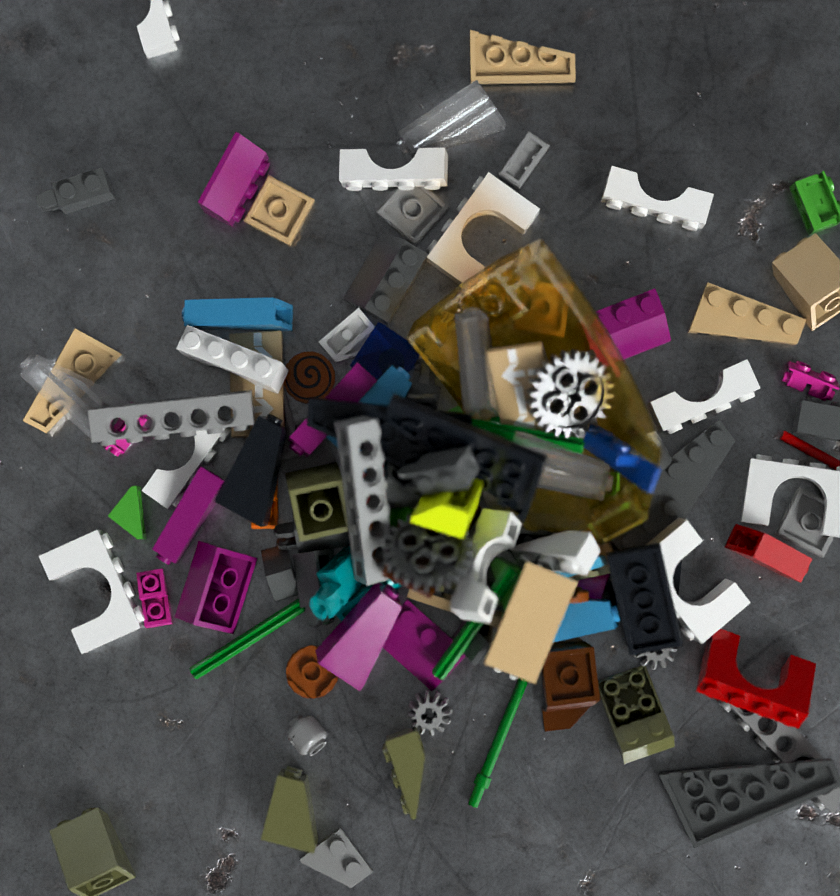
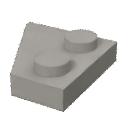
[299,827,373,888]

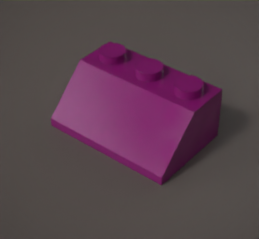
[198,132,270,227]
[578,289,671,366]
[175,541,257,634]
[382,599,465,691]

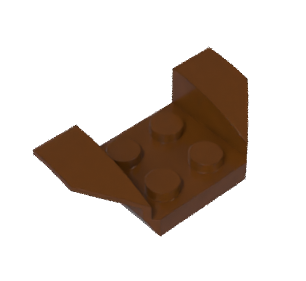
[541,637,600,732]

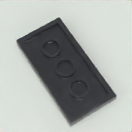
[606,542,683,655]

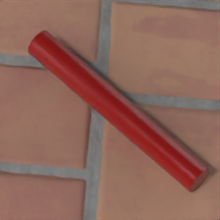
[779,430,840,470]

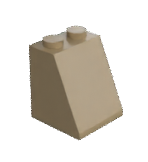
[772,233,840,331]

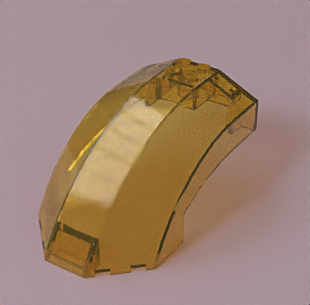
[406,238,662,545]

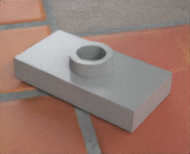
[498,131,550,190]

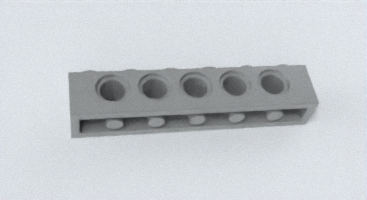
[88,390,256,446]
[335,416,390,585]
[717,671,840,813]

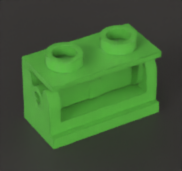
[789,171,840,235]

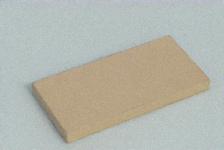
[483,561,578,684]

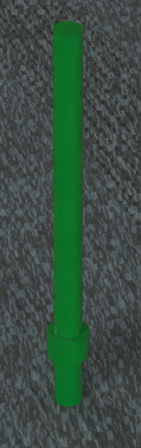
[468,678,528,808]

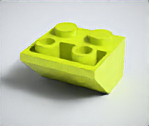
[410,478,483,539]

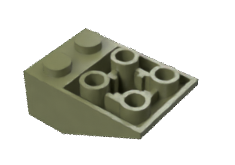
[598,665,675,764]
[382,727,425,820]

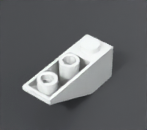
[510,530,601,575]

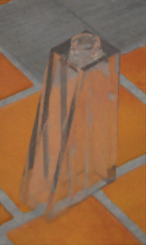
[397,80,506,159]
[455,308,500,419]
[19,354,129,439]
[514,431,614,501]

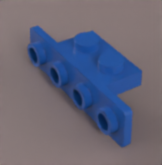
[583,423,660,493]

